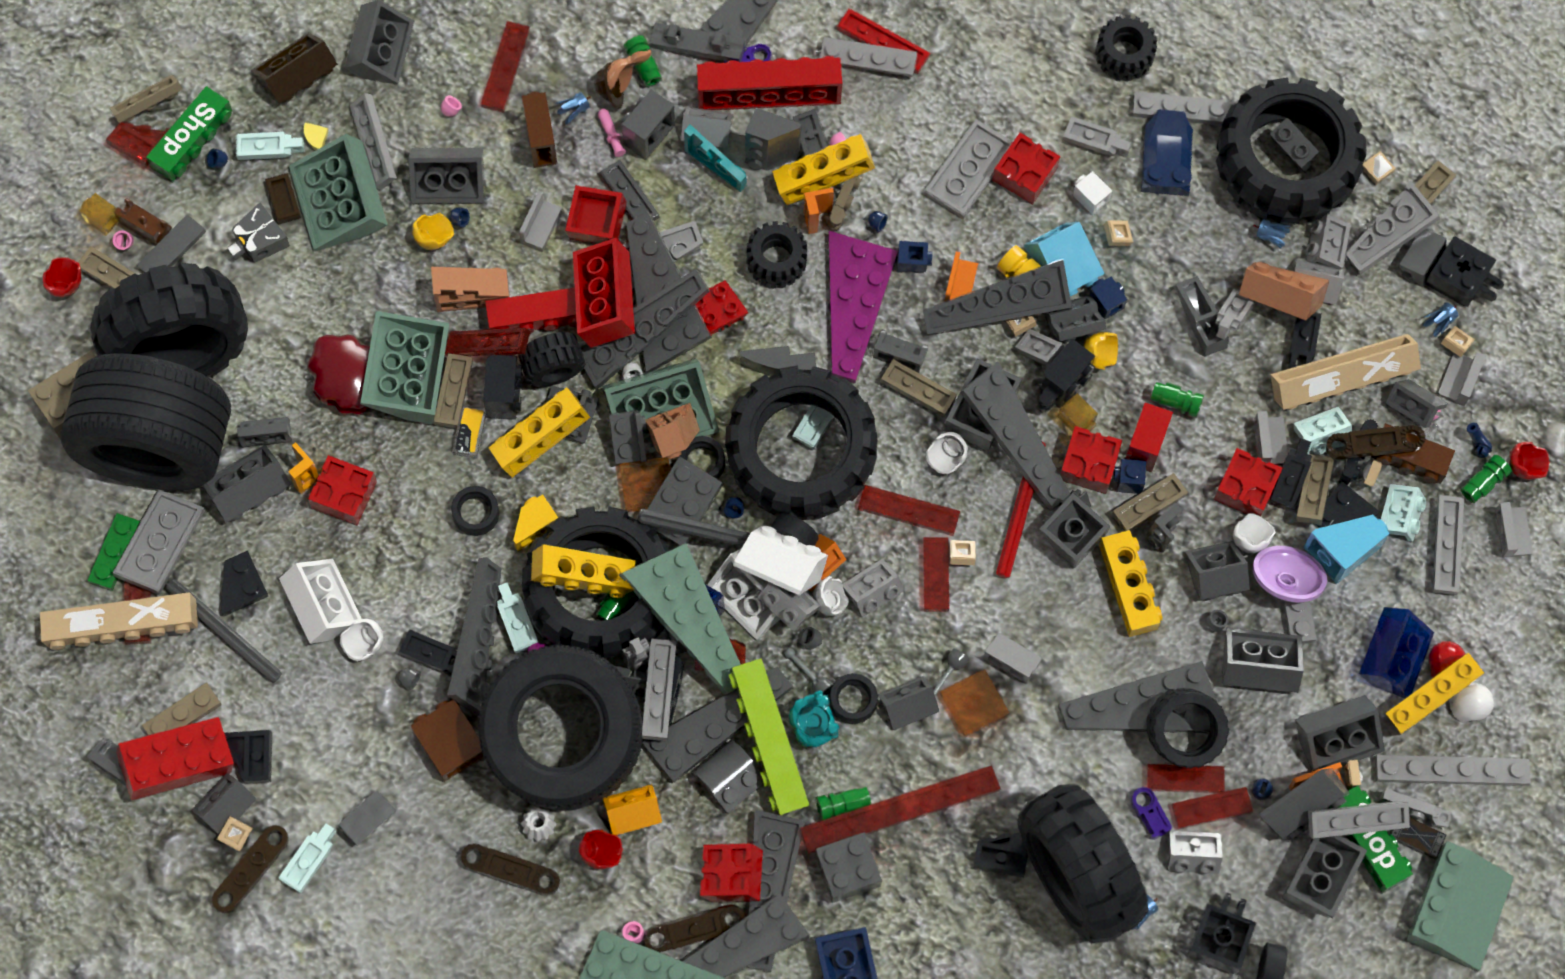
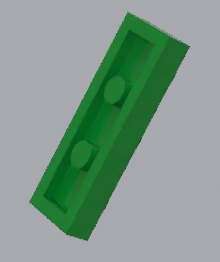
[87,513,141,591]

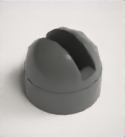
[1206,610,1229,632]
[800,627,823,649]
[399,667,421,690]

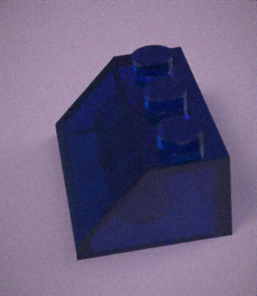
[1359,607,1435,699]

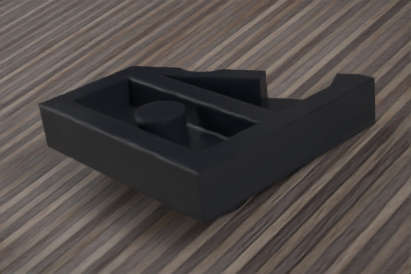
[1316,482,1380,528]
[221,550,269,616]
[224,730,272,784]
[973,833,1028,878]

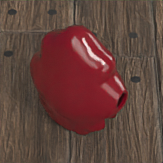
[307,334,371,416]

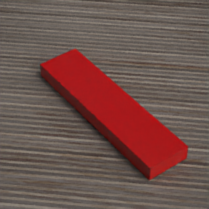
[837,8,930,75]

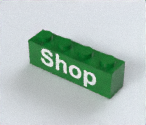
[146,86,232,182]
[1329,786,1413,894]

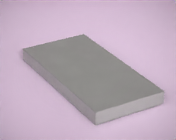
[923,119,1013,219]
[113,490,205,595]

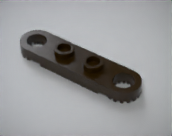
[1326,425,1426,460]
[212,825,289,914]
[461,843,560,896]
[643,904,745,953]

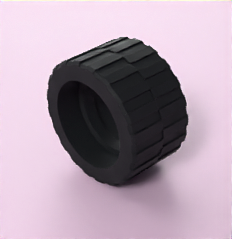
[1146,688,1229,768]

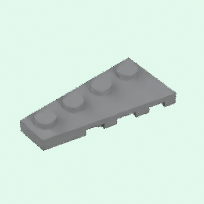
[1346,181,1440,275]
[623,221,703,290]

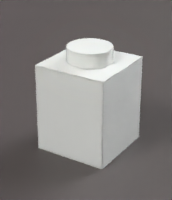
[1073,171,1112,215]

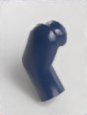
[1466,423,1492,458]

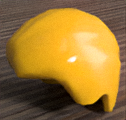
[412,213,454,250]
[1083,332,1118,370]

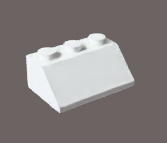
[733,526,828,595]
[706,548,780,640]
[279,559,362,644]

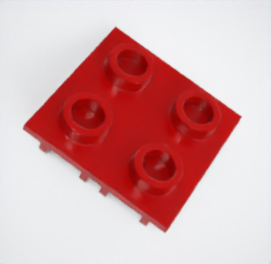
[695,280,748,336]

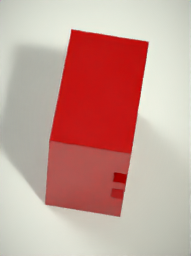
[992,132,1061,205]
[565,185,627,244]
[1125,402,1173,472]
[1060,426,1123,494]
[1213,448,1282,517]
[308,455,377,526]
[700,843,763,902]

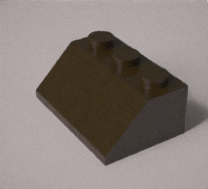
[251,32,338,104]

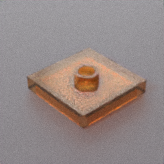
[619,457,670,512]
[940,669,1009,738]

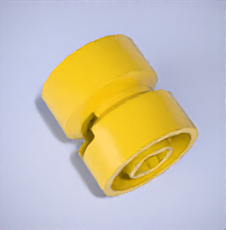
[997,245,1041,278]

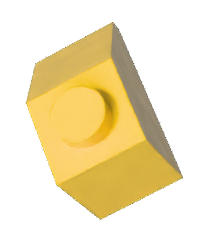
[513,494,558,552]

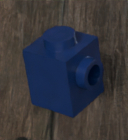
[1089,276,1128,320]
[1114,459,1146,494]

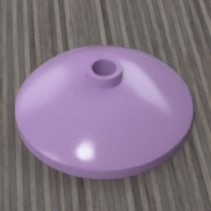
[1252,546,1327,603]

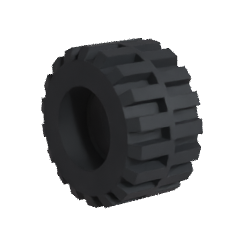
[1095,15,1157,81]
[746,221,807,288]
[518,332,586,387]

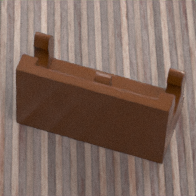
[114,198,172,245]

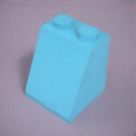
[1024,222,1104,297]
[1303,515,1390,584]

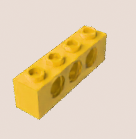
[772,134,875,205]
[488,387,591,478]
[1099,530,1163,637]
[531,544,635,598]
[1385,652,1484,735]

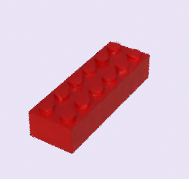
[697,56,843,111]

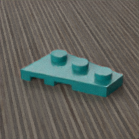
[684,125,747,192]

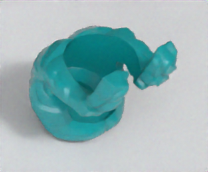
[789,690,839,748]

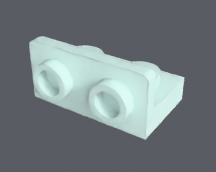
[1294,407,1352,455]
[1381,484,1426,542]

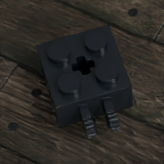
[1425,236,1504,307]
[1037,339,1095,412]
[483,342,524,420]
[1187,892,1256,975]

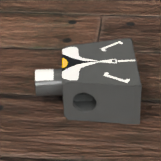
[227,203,290,262]

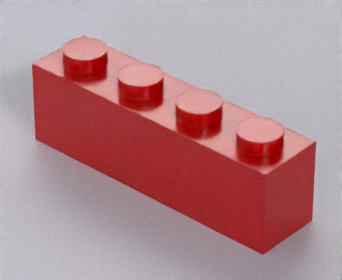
[485,287,577,338]

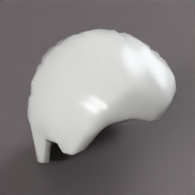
[926,432,968,475]
[1233,513,1276,554]
[812,576,849,616]
[340,619,384,662]
[1449,683,1494,722]

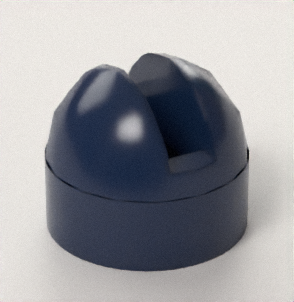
[207,148,228,169]
[449,207,470,227]
[867,211,888,232]
[724,497,744,518]
[1251,779,1273,800]

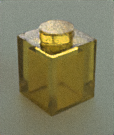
[79,193,118,236]
[1058,393,1098,432]

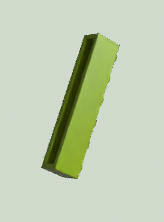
[728,658,809,815]

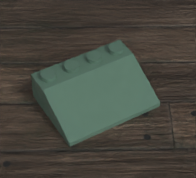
[289,134,388,251]
[360,311,449,425]
[602,358,719,453]
[1406,841,1514,971]

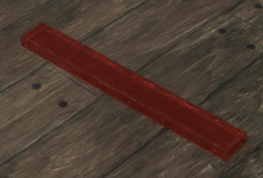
[800,765,1001,854]

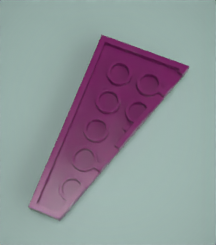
[829,231,898,384]

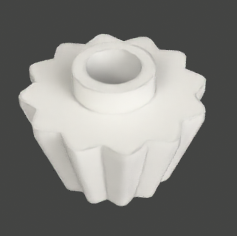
[521,807,557,842]

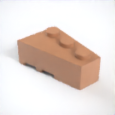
[1239,262,1330,320]
[431,267,510,312]
[645,403,700,459]

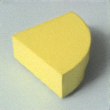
[304,123,329,150]

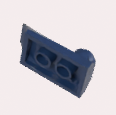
[1141,109,1193,196]
[815,927,878,979]

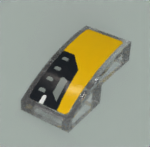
[452,406,487,459]

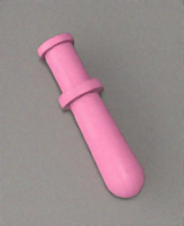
[598,109,626,157]

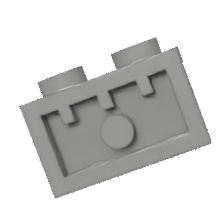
[1306,214,1351,269]
[842,558,903,617]
[758,582,821,631]
[1168,831,1223,874]

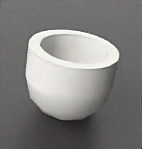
[622,362,643,379]

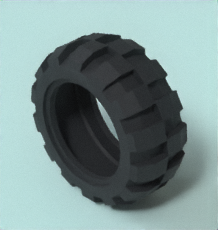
[1216,77,1367,224]
[90,263,248,376]
[725,365,878,520]
[521,506,670,660]
[1017,784,1149,944]

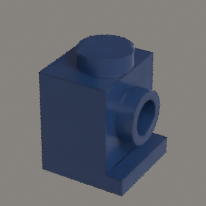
[897,241,933,273]

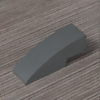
[1176,276,1229,356]
[740,346,817,376]

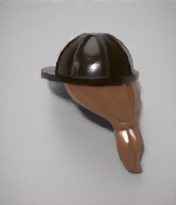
[594,50,652,109]

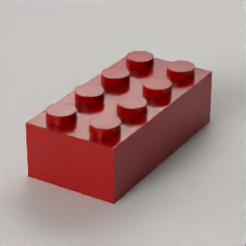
[573,238,635,348]
[116,717,234,801]

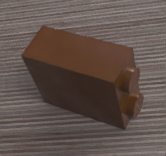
[522,92,557,168]
[410,700,484,782]

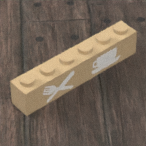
[1271,334,1421,410]
[40,592,198,650]

